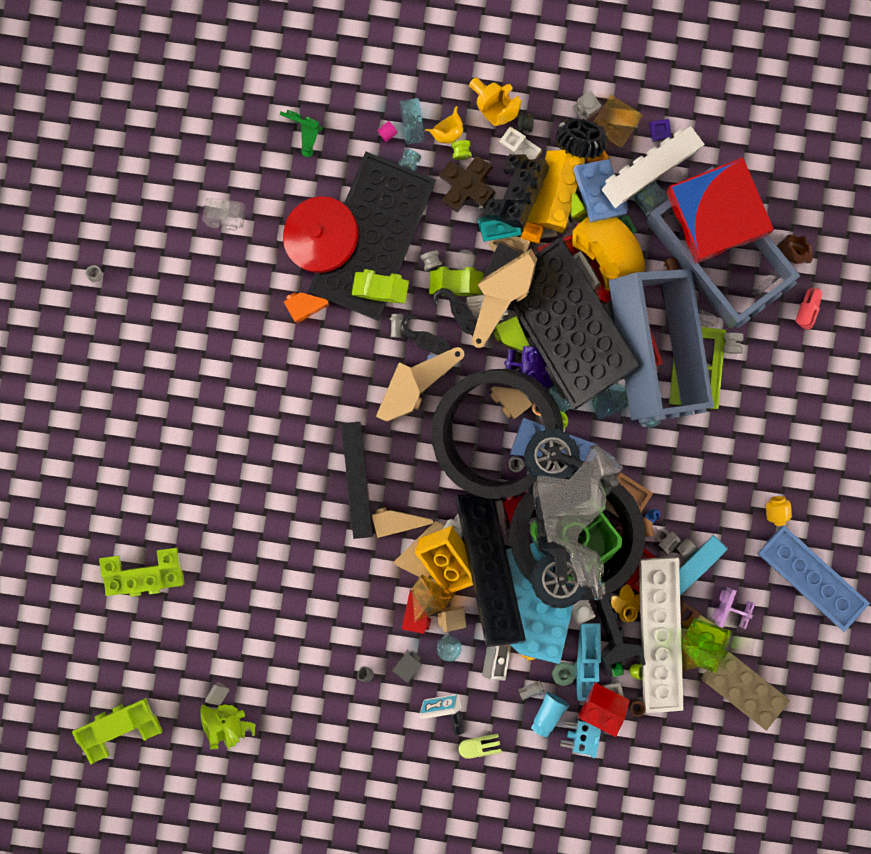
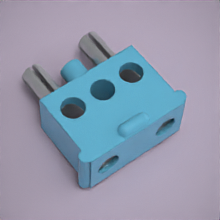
[560,719,601,758]

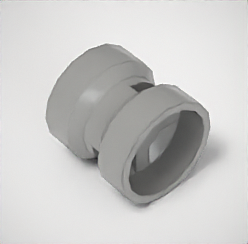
[723,333,744,354]

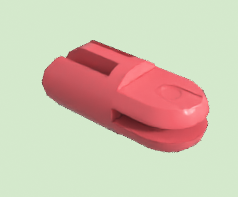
[796,287,822,330]

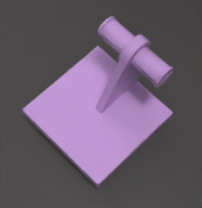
[712,587,755,629]

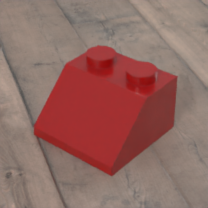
[578,682,630,737]

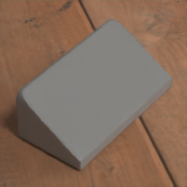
[482,645,511,681]

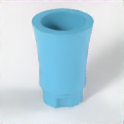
[531,692,570,738]

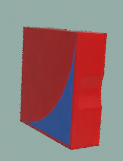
[666,158,774,264]

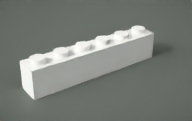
[601,126,705,208]

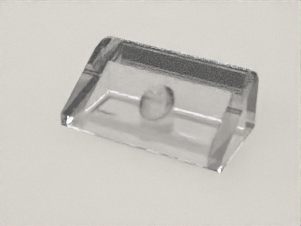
[749,269,784,305]

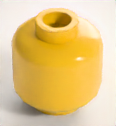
[765,496,792,526]

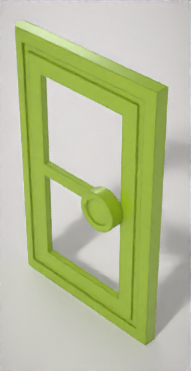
[669,327,726,409]

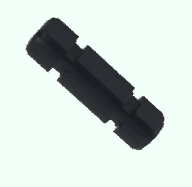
[450,711,464,735]

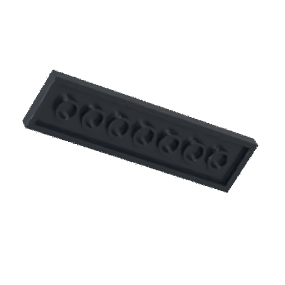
[455,494,526,647]

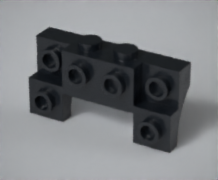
[483,154,549,228]

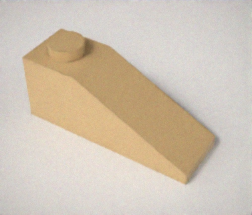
[372,507,434,538]

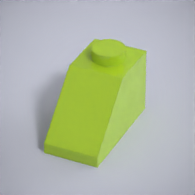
[493,316,529,353]

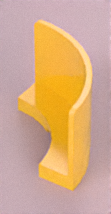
[573,216,645,291]

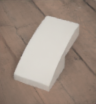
[499,127,542,159]

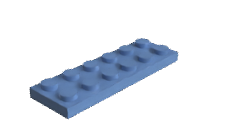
[757,525,870,632]

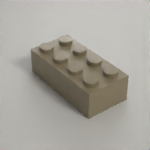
[700,649,790,731]

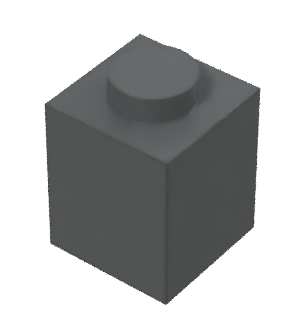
[392,650,422,683]

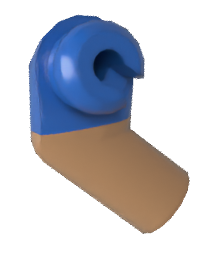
[643,509,660,537]

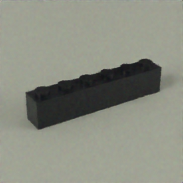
[341,421,374,539]

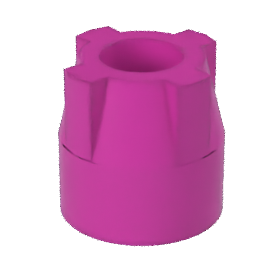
[377,121,398,142]

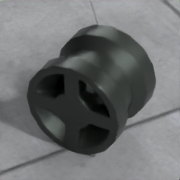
[517,112,534,132]

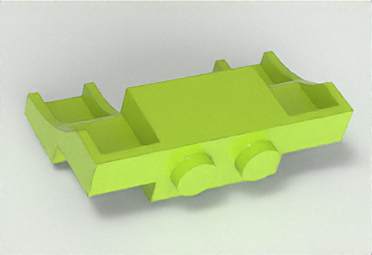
[99,548,185,597]
[72,698,163,765]

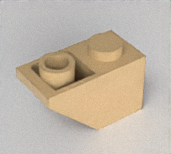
[490,386,533,420]
[438,606,466,632]

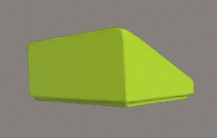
[571,193,588,223]

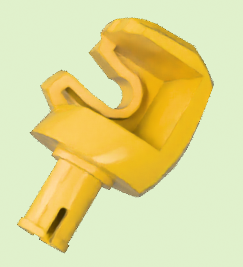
[469,77,521,126]

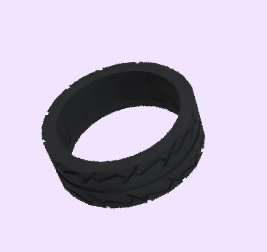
[431,369,564,499]
[510,474,645,600]

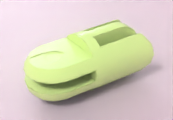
[459,733,502,759]

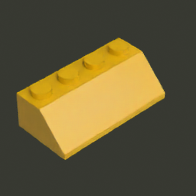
[527,150,585,233]

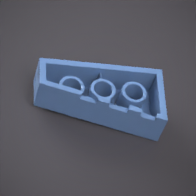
[509,418,597,463]

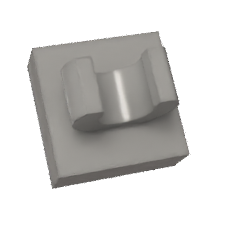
[656,529,681,555]

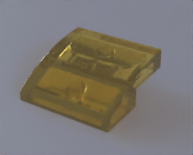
[593,95,643,148]

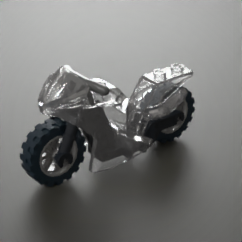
[524,429,624,609]

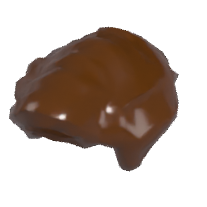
[777,234,813,264]

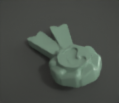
[552,661,577,686]

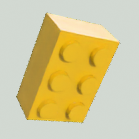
[415,526,473,595]

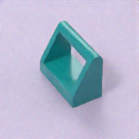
[478,217,521,242]

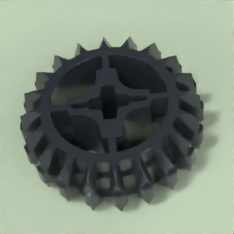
[555,117,608,159]

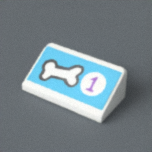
[419,694,462,719]

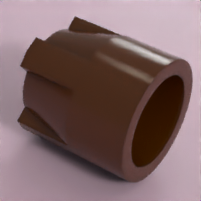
[628,699,646,717]

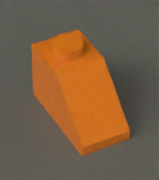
[284,292,330,324]

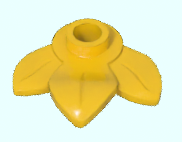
[610,584,640,623]

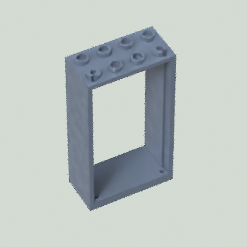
[646,166,800,330]
[609,269,714,423]

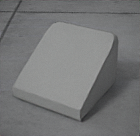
[205,682,229,705]

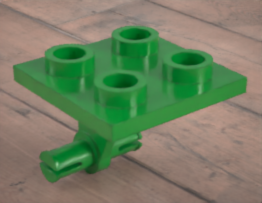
[280,110,323,157]

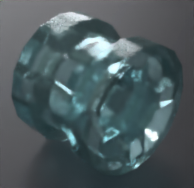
[398,149,421,171]

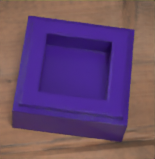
[649,119,672,142]

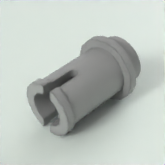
[389,314,404,338]
[518,680,544,700]

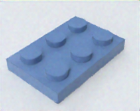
[573,159,627,223]

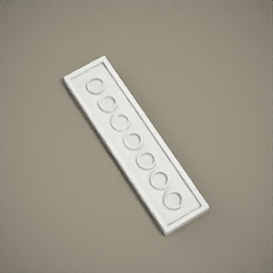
[639,557,683,713]

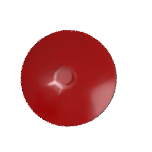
[283,196,358,273]

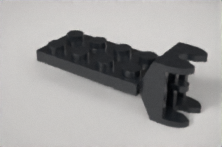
[588,570,646,678]

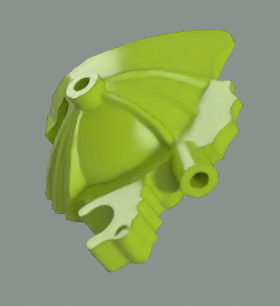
[201,704,256,749]

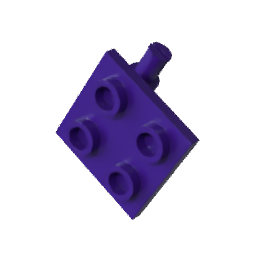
[504,346,553,387]

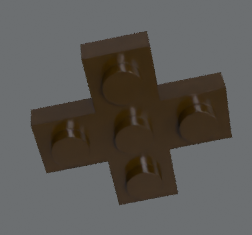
[439,156,496,213]

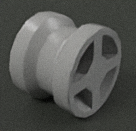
[420,250,443,271]

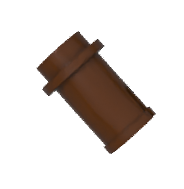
[663,257,679,271]

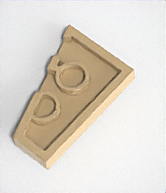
[393,521,445,581]

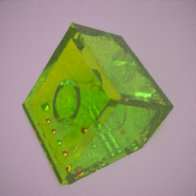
[681,618,732,673]

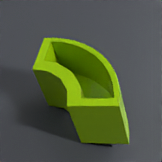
[429,267,484,296]
[352,269,409,304]

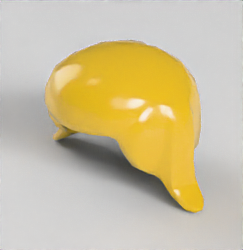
[425,106,463,144]

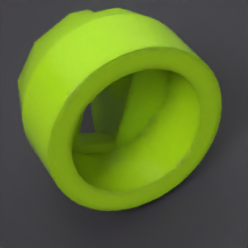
[629,663,643,680]

